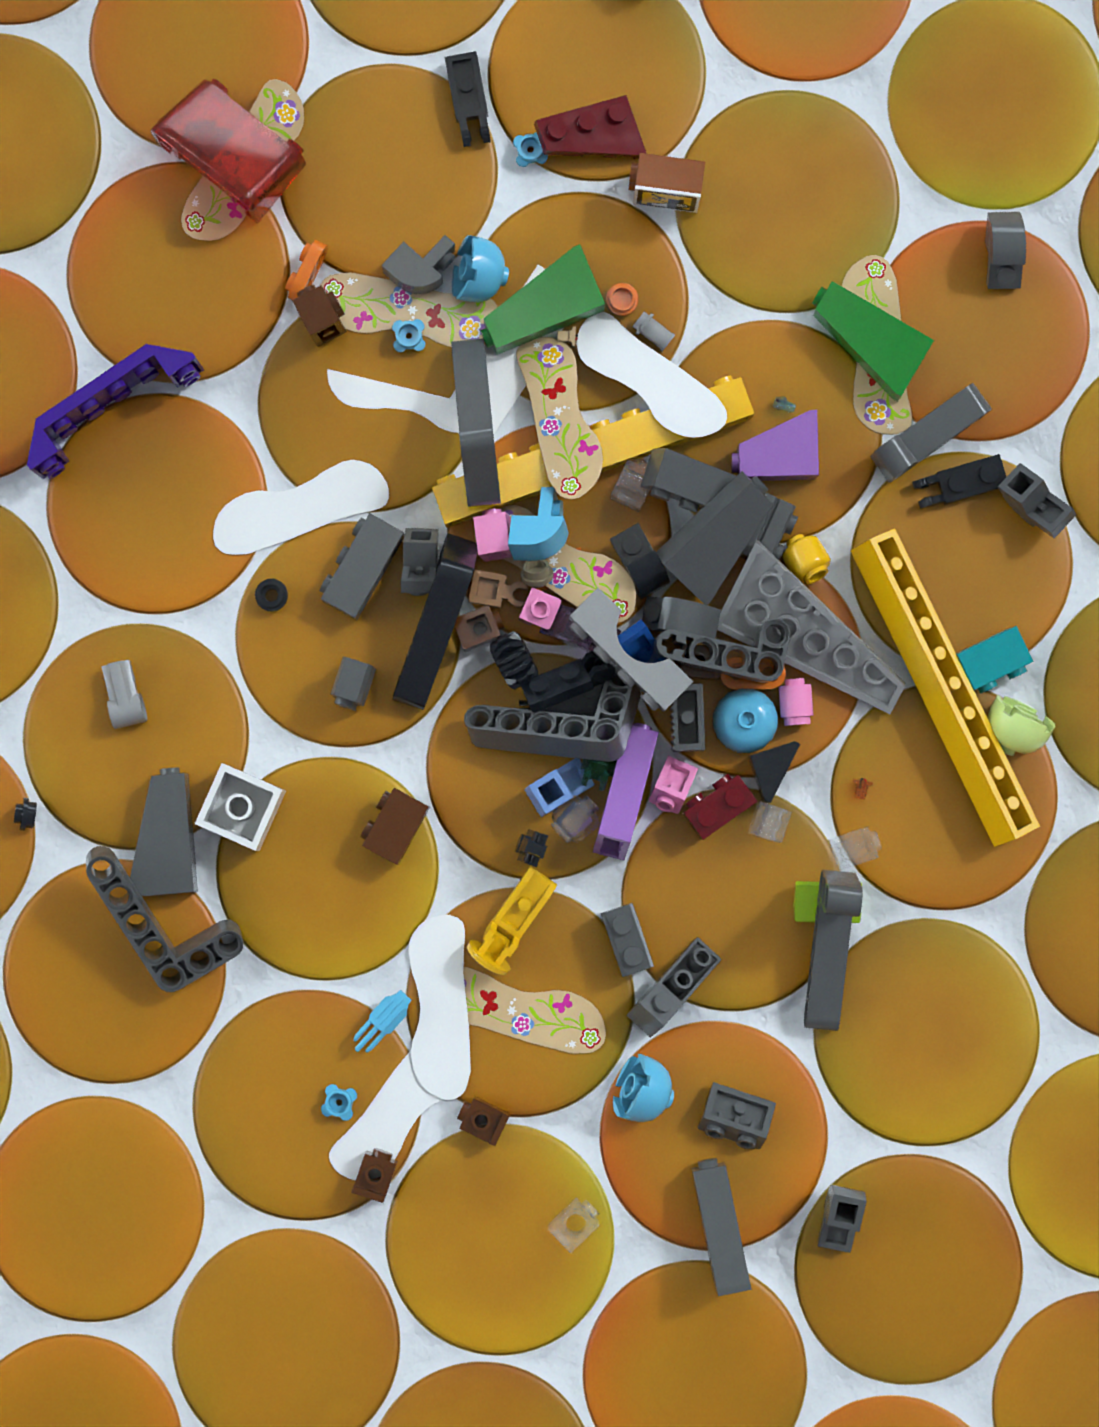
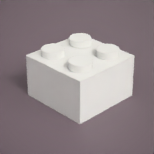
[195,763,286,851]

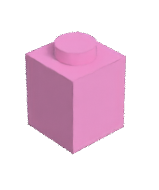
[473,509,512,562]

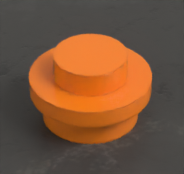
[606,283,638,316]

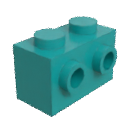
[956,626,1034,694]

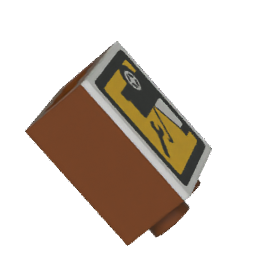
[628,153,705,213]

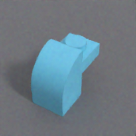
[508,487,569,561]

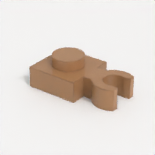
[468,569,528,609]

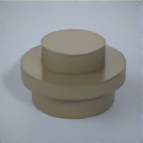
[520,559,554,588]

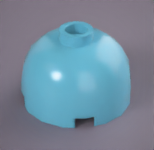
[452,235,509,302]
[713,689,778,753]
[613,1054,674,1122]

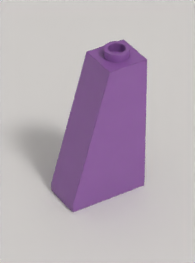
[593,723,659,861]

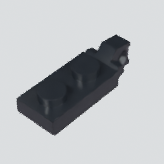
[515,829,548,867]

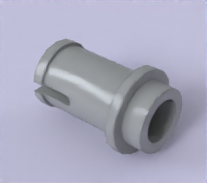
[632,311,675,352]

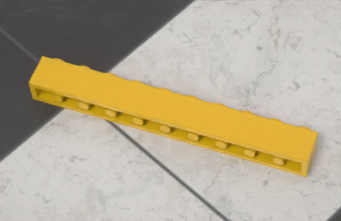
[432,375,754,528]
[851,528,1040,847]

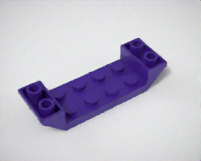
[27,344,204,479]

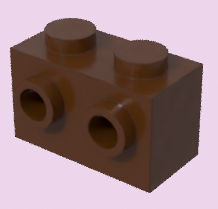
[292,285,347,347]
[360,788,430,865]

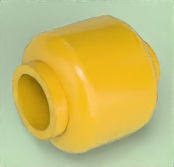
[782,534,831,584]

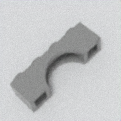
[569,588,693,712]

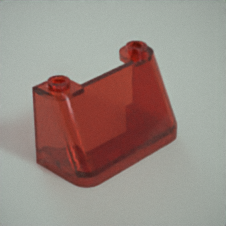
[150,78,306,224]

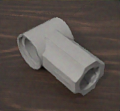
[101,660,147,729]

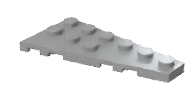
[717,540,906,714]

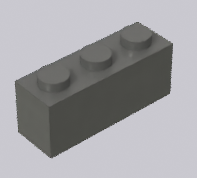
[641,448,736,512]
[319,513,405,620]

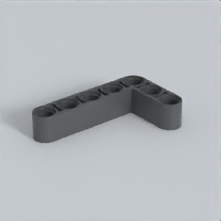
[451,338,501,507]
[464,666,641,762]
[86,846,244,992]
[804,869,863,1031]

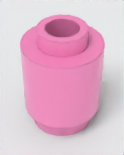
[778,678,813,726]

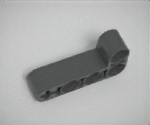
[870,383,992,483]
[653,619,790,683]

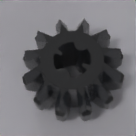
[490,631,538,690]

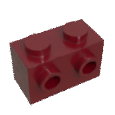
[682,774,758,840]

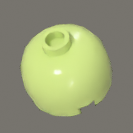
[987,695,1055,756]

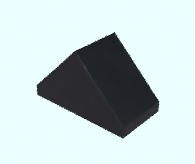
[748,741,800,804]

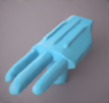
[353,990,412,1052]

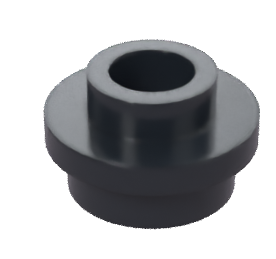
[255,579,288,612]
[14,798,37,831]

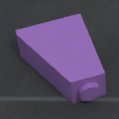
[731,410,819,481]

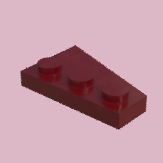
[534,95,647,159]

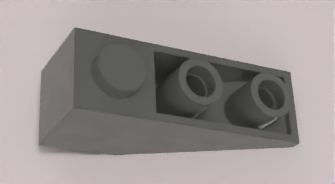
[627,937,722,1038]

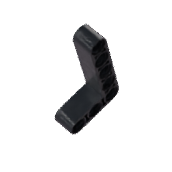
[392,533,478,710]

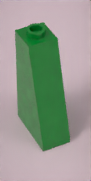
[480,244,605,355]
[812,281,934,402]

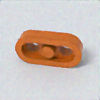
[285,240,328,300]
[720,657,786,690]

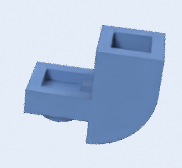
[524,758,595,817]

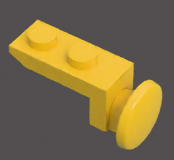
[467,866,557,975]

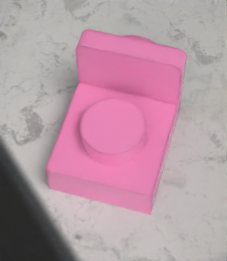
[519,588,561,630]
[649,755,698,814]

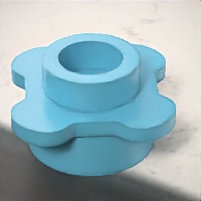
[513,132,548,167]
[392,319,426,353]
[321,1084,357,1121]

